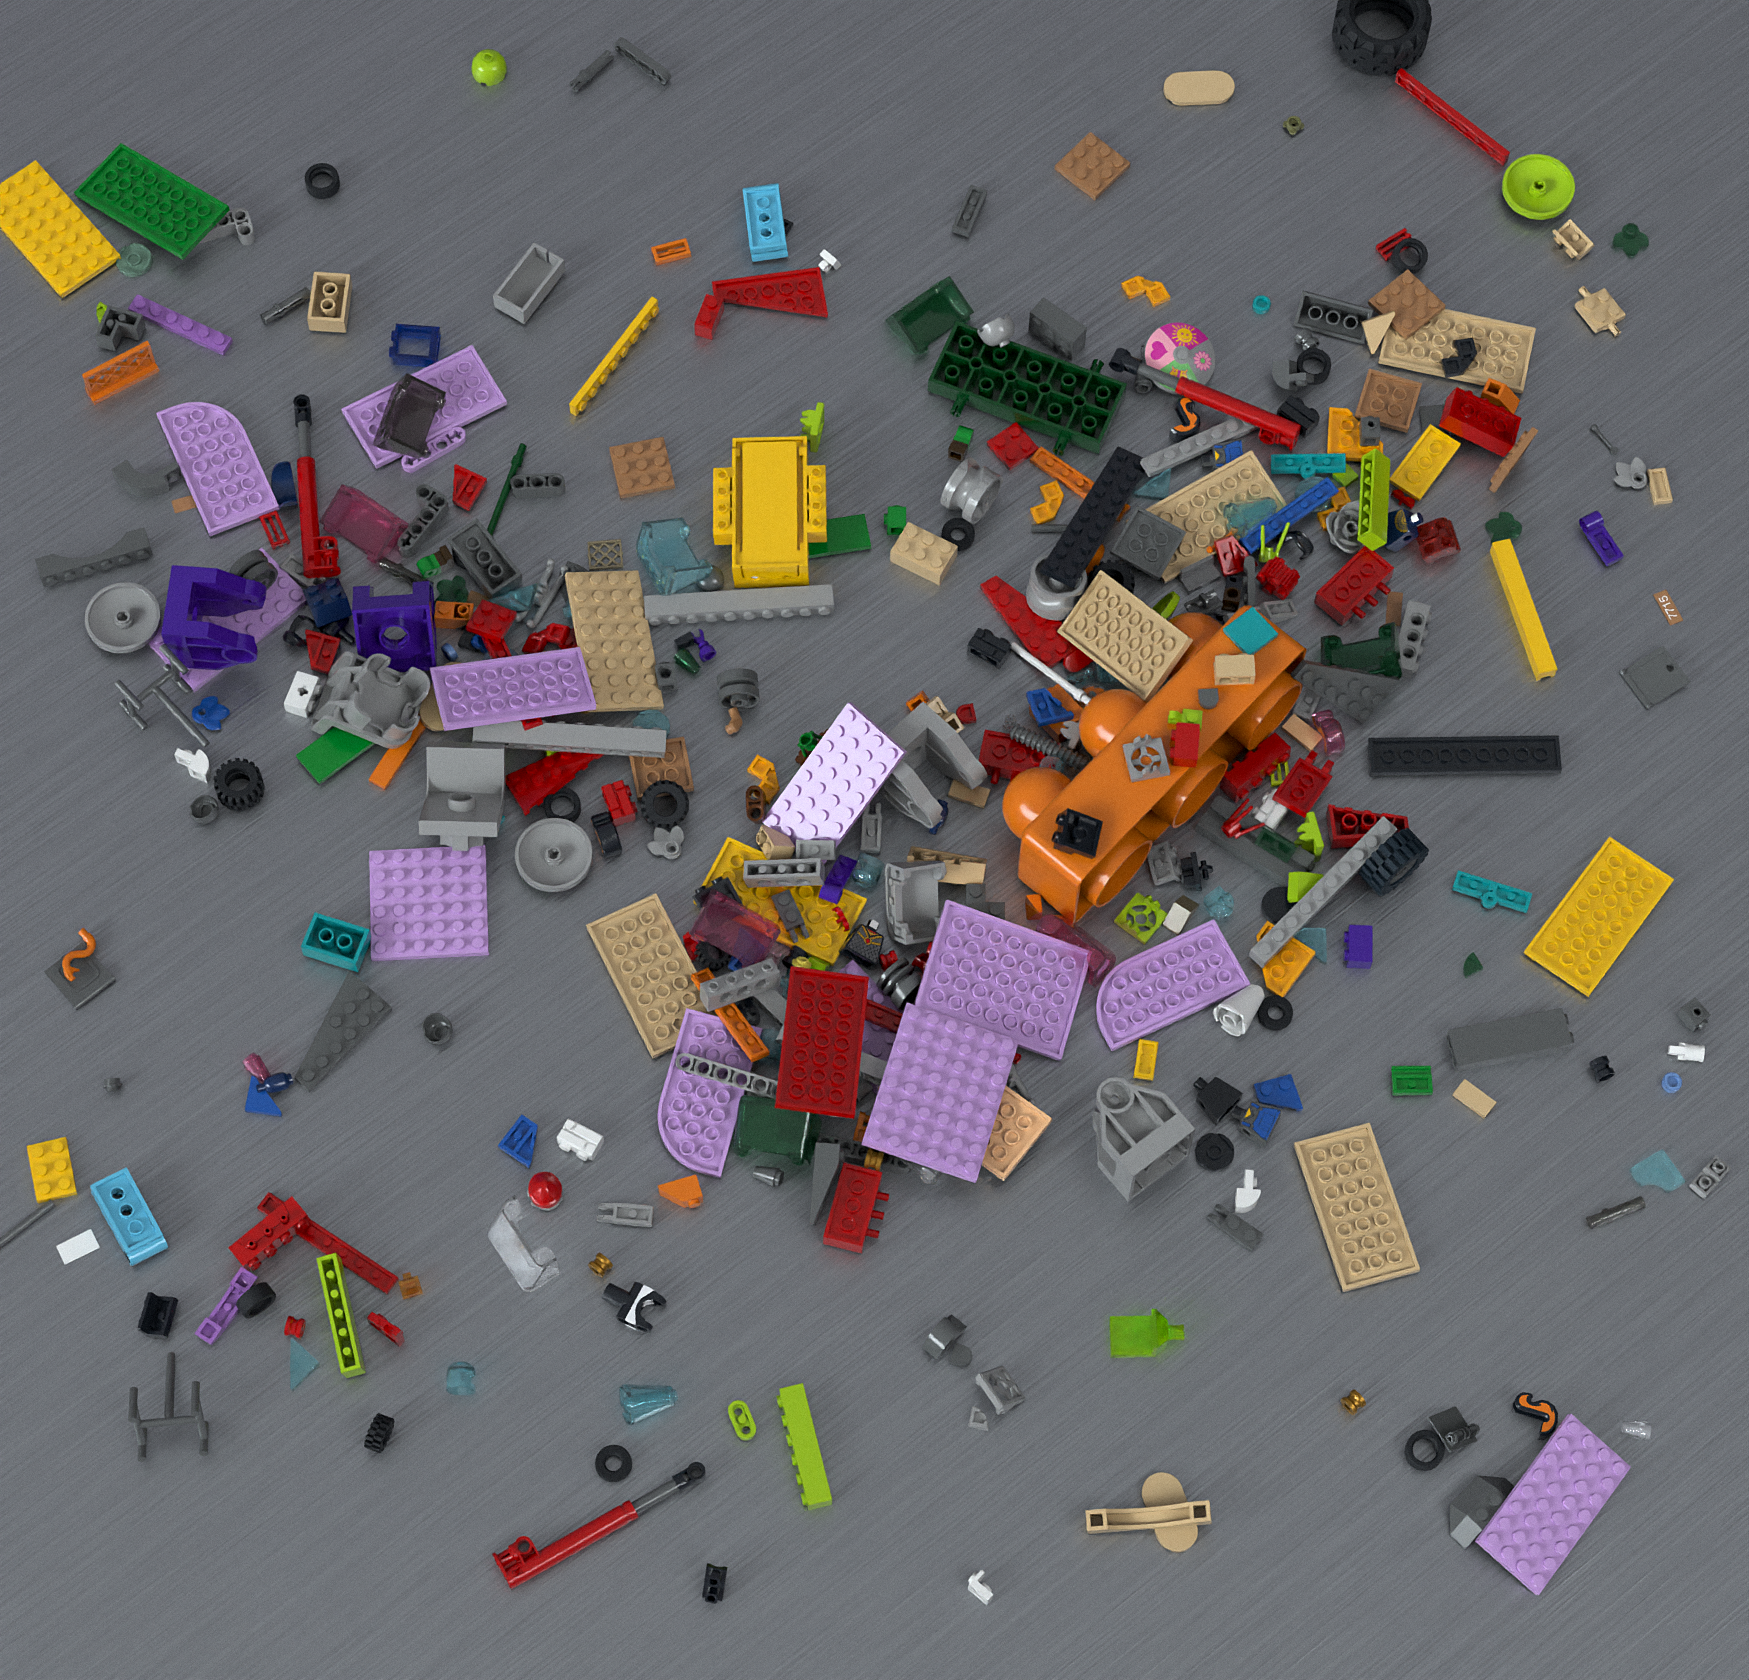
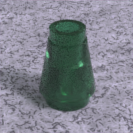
[673,648,701,675]

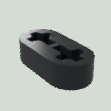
[734,997,760,1027]

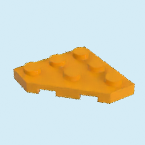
[1327,407,1383,462]
[1256,921,1316,998]

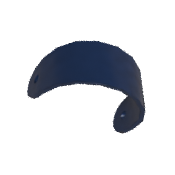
[271,461,298,508]

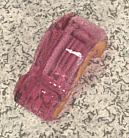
[1312,709,1345,756]

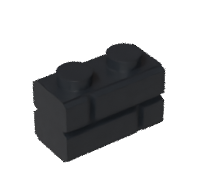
[1276,395,1320,438]
[967,628,1012,669]

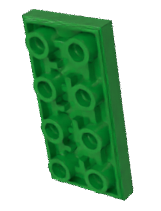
[809,514,871,559]
[296,727,376,784]

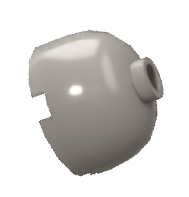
[977,313,1015,348]

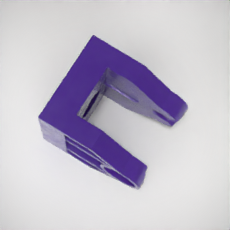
[161,565,267,670]
[352,581,437,672]

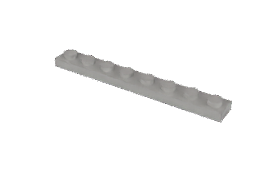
[1140,404,1272,477]

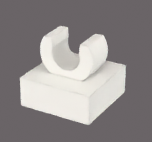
[818,249,841,273]

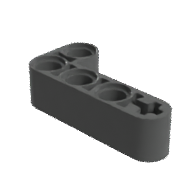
[397,484,449,558]

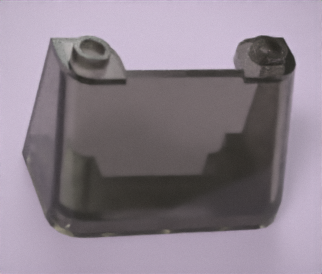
[373,373,446,459]

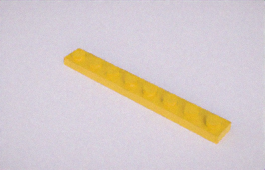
[569,297,659,416]

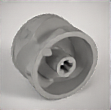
[940,457,1003,524]
[1026,553,1087,620]

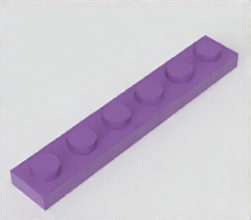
[128,294,233,356]

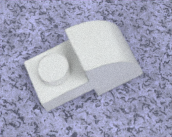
[174,748,211,783]
[1234,1170,1261,1213]

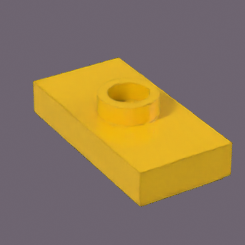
[1133,1039,1159,1081]

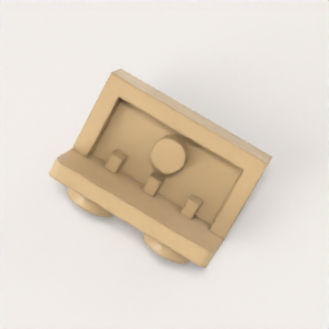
[1552,219,1595,260]

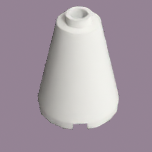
[1213,984,1264,1036]

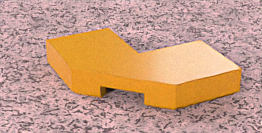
[1121,276,1170,307]
[1030,480,1064,524]
[1316,486,1351,531]
[747,754,780,805]

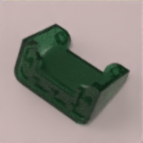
[885,276,974,355]
[1321,622,1402,679]
[733,1095,822,1166]

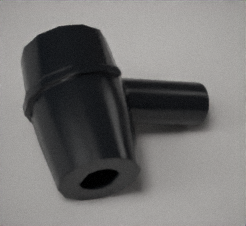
[323,617,356,644]

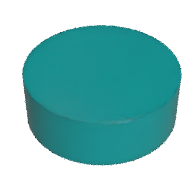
[1252,295,1271,314]

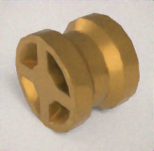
[864,1148,884,1171]
[588,1252,613,1278]
[1340,1389,1366,1415]

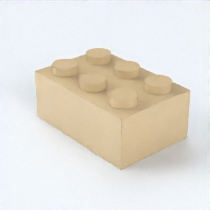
[307,272,353,333]
[890,522,958,585]

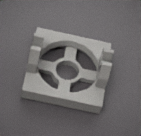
[1060,721,1082,753]
[1122,734,1170,783]
[975,1366,1026,1416]

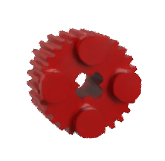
[1255,556,1300,600]

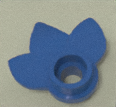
[192,696,230,730]

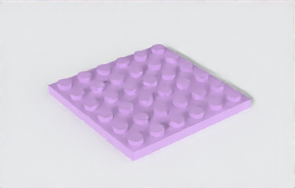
[369,845,489,962]

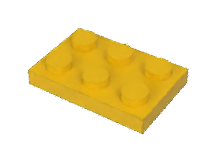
[27,1137,77,1204]

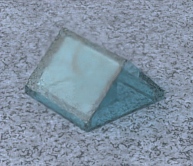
[487,583,538,613]

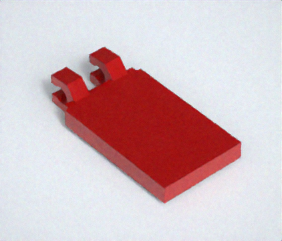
[1272,750,1335,818]

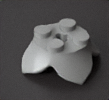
[1326,500,1365,553]

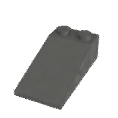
[447,518,522,603]
[809,1142,845,1225]

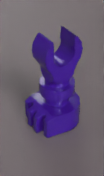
[691,629,717,662]

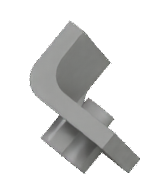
[419,741,506,851]

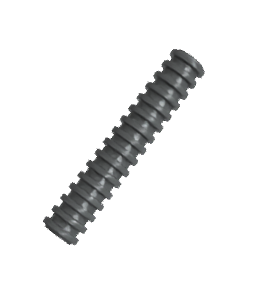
[1010,723,1091,772]

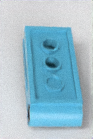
[743,183,788,262]
[90,1167,168,1266]

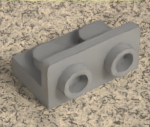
[1147,841,1182,886]

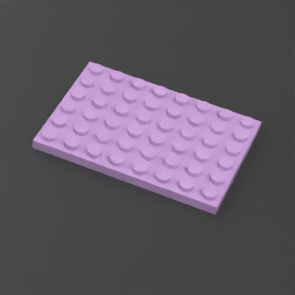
[914,900,1092,1061]
[861,1003,1019,1183]

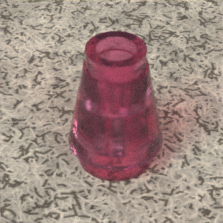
[242,1052,271,1082]

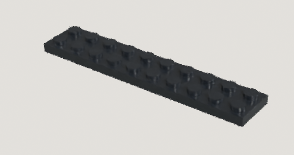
[1040,446,1146,588]
[1368,735,1562,776]

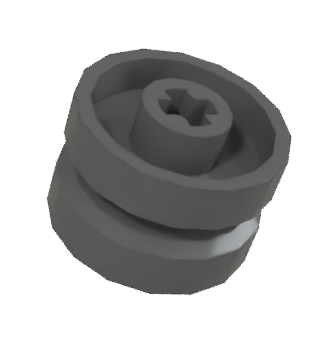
[229,550,278,590]
[717,668,760,710]

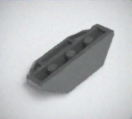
[1449,1476,1515,1549]

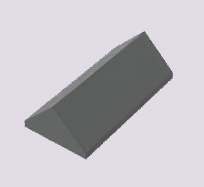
[1293,290,1373,345]

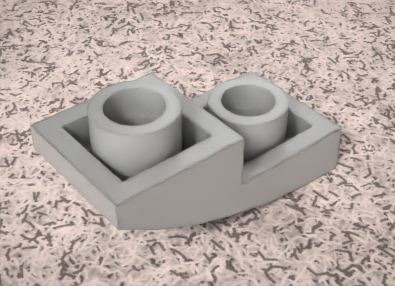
[1688,1156,1731,1199]

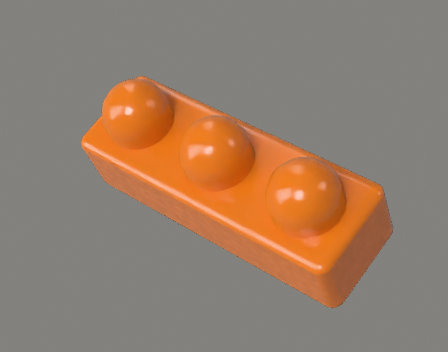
[1002,605,1307,924]

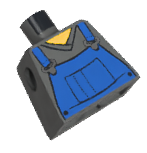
[1202,439,1244,471]
[1231,1101,1282,1148]

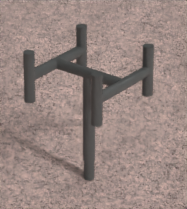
[114,644,210,747]
[128,1352,209,1462]

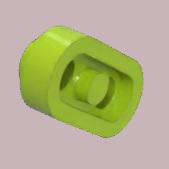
[728,1400,756,1441]

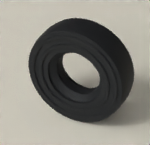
[941,518,975,551]
[1258,995,1293,1031]
[595,1445,632,1482]

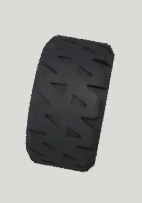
[1332,0,1432,76]

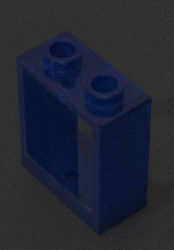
[389,324,441,367]

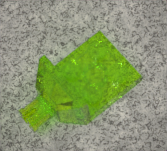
[1109,1309,1184,1358]

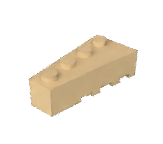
[907,846,987,884]

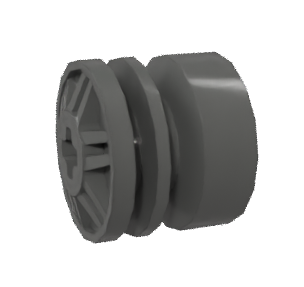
[876,958,923,1010]

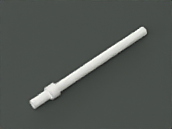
[1011,642,1091,704]

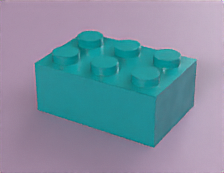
[301,912,372,972]

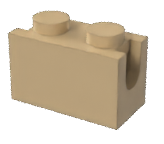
[1213,653,1256,685]

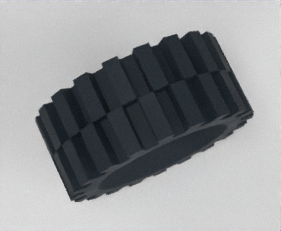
[1359,828,1429,896]

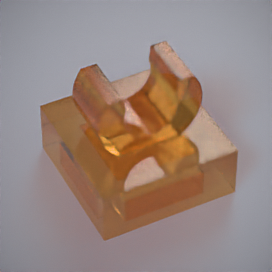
[398,1272,423,1299]

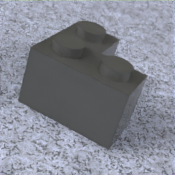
[95,305,146,351]
[965,884,1005,920]

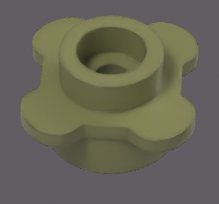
[1283,116,1304,135]

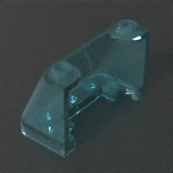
[636,517,712,597]

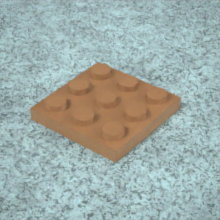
[1055,132,1131,200]
[1368,269,1446,340]
[1354,369,1422,433]
[1489,427,1538,493]
[609,437,675,499]
[629,736,694,801]

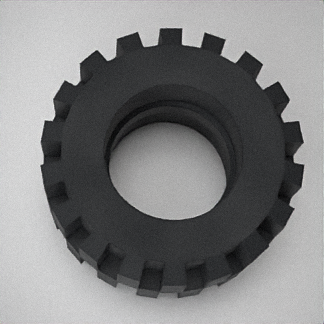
[1087,560,1135,593]
[213,758,265,811]
[640,780,689,829]

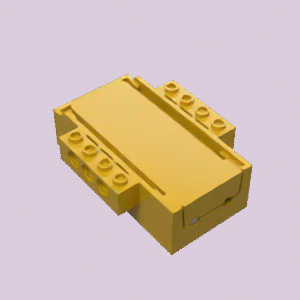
[713,436,827,588]

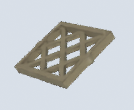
[587,539,623,571]

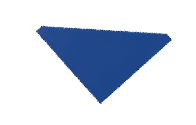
[245,1076,282,1117]

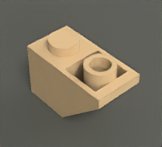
[756,825,795,860]

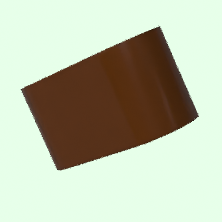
[746,785,767,824]

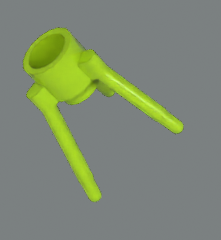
[1259,522,1290,563]

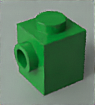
[884,505,906,535]

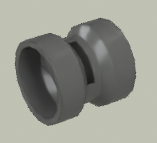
[1294,328,1320,351]

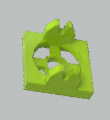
[800,402,825,453]
[1294,812,1324,862]
[1114,892,1168,945]

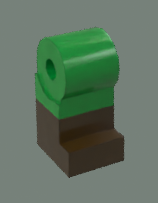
[948,425,974,462]
[416,544,455,578]

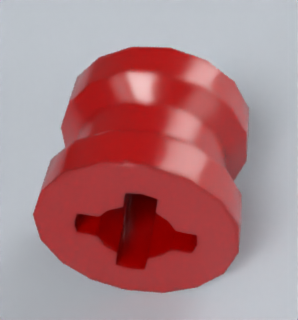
[879,950,898,972]
[284,1316,306,1339]

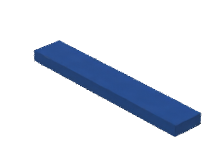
[1239,477,1339,555]

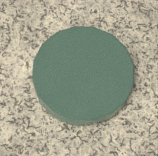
[116,243,153,277]

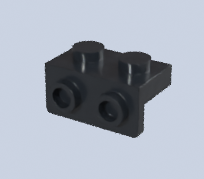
[137,1292,179,1338]

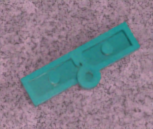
[1271,453,1346,479]
[1452,870,1533,913]

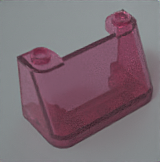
[319,484,410,564]
[689,888,781,968]
[1036,914,1116,988]

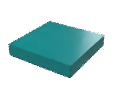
[1223,607,1278,655]

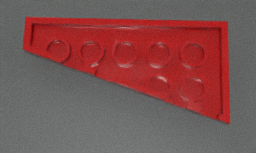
[712,267,828,317]
[980,576,1077,673]
[506,751,604,816]

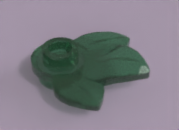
[1613,223,1649,257]
[1485,512,1522,544]
[434,575,468,603]

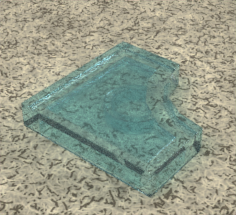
[1629,1149,1686,1193]

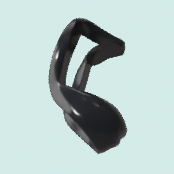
[1277,530,1314,560]
[282,615,320,648]

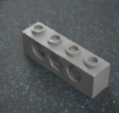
[1389,600,1432,679]
[743,858,825,888]
[700,958,780,1012]

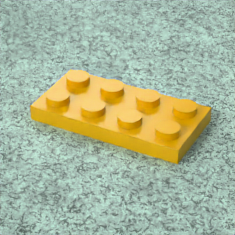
[1389,424,1461,502]

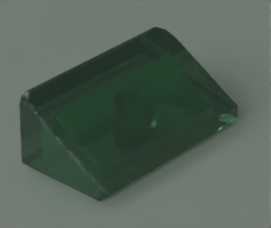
[1254,826,1299,863]

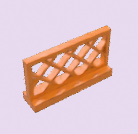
[82,340,159,405]

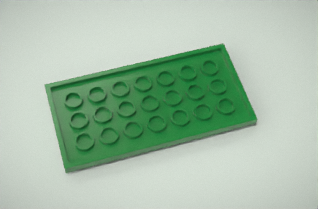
[74,143,230,260]

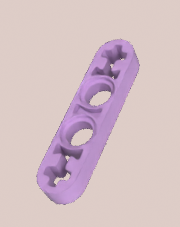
[401,427,466,473]

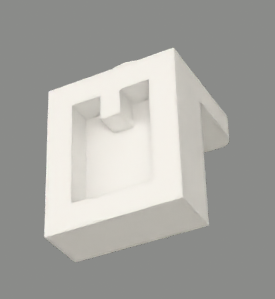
[968,1570,993,1605]

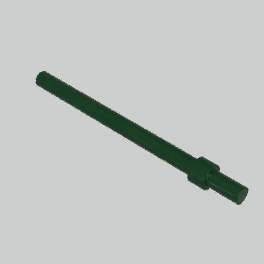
[487,443,527,536]

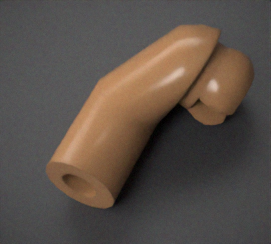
[725,707,743,734]

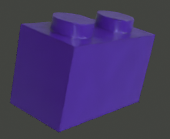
[1343,925,1373,969]

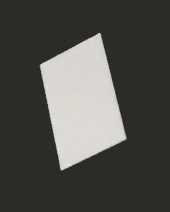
[56,1229,100,1265]

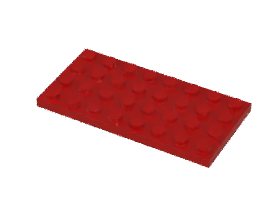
[775,966,869,1119]

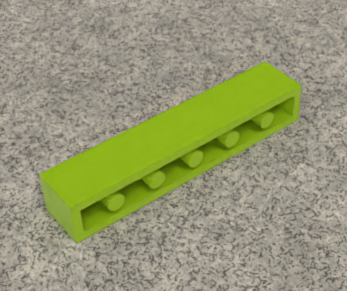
[1357,448,1390,551]
[316,1253,366,1378]
[776,1383,832,1510]

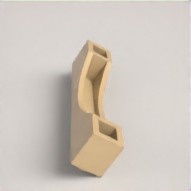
[1085,1500,1212,1534]

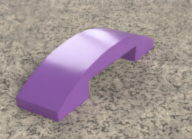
[195,1267,258,1345]

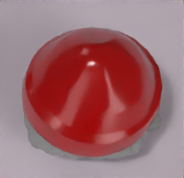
[527,1172,564,1211]

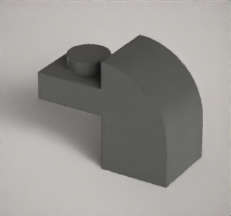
[1272,359,1314,391]
[922,1314,967,1359]

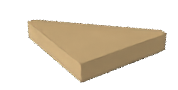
[1361,311,1395,354]

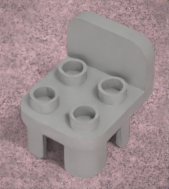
[310,652,430,749]

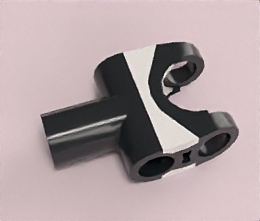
[602,1282,667,1333]

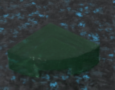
[1463,952,1483,978]

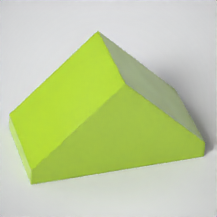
[1287,871,1323,903]

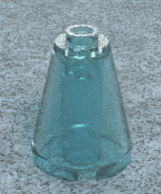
[1223,497,1277,539]
[619,1384,678,1425]

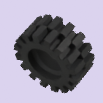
[694,933,733,971]
[364,1413,395,1453]

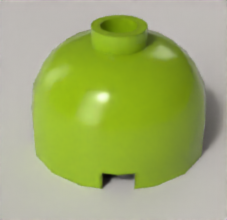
[471,49,507,86]

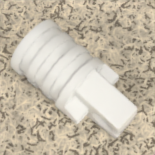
[1668,1042,1705,1062]

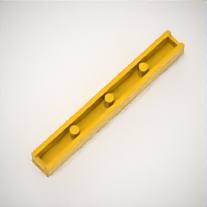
[1490,539,1558,681]

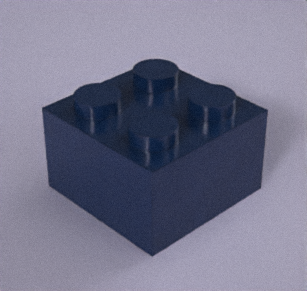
[302,578,353,627]

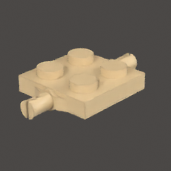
[1574,286,1626,337]

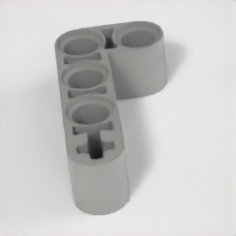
[199,207,256,245]

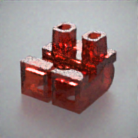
[1416,517,1461,565]

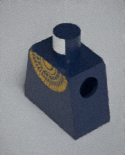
[1385,509,1424,552]

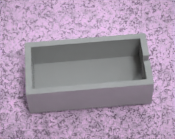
[493,243,565,324]

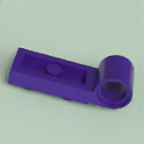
[1579,510,1624,567]
[819,855,858,904]

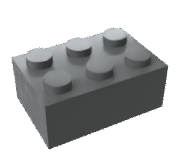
[1028,297,1087,361]

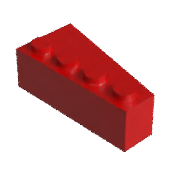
[1220,733,1291,803]

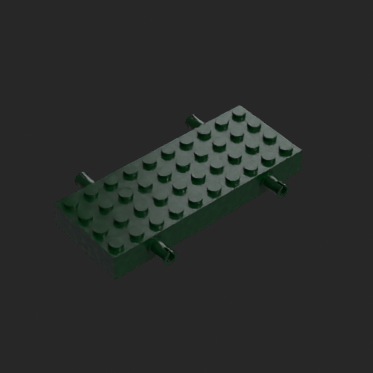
[928,321,1127,456]

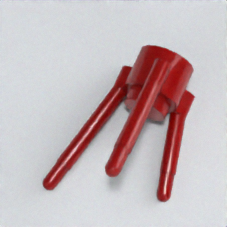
[1221,798,1265,839]

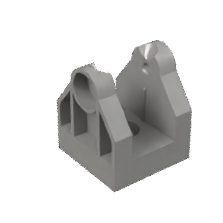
[878,702,988,828]
[1092,1077,1195,1201]

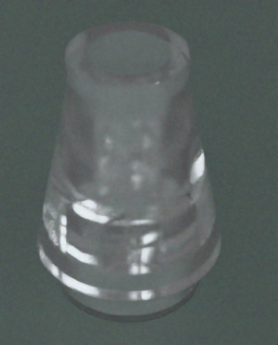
[1622,1421,1652,1441]

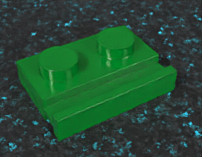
[1391,1066,1433,1096]

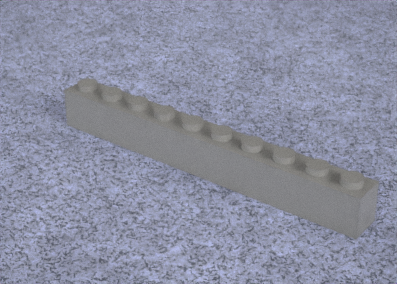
[644,584,834,625]
[472,720,666,758]
[1249,816,1398,969]

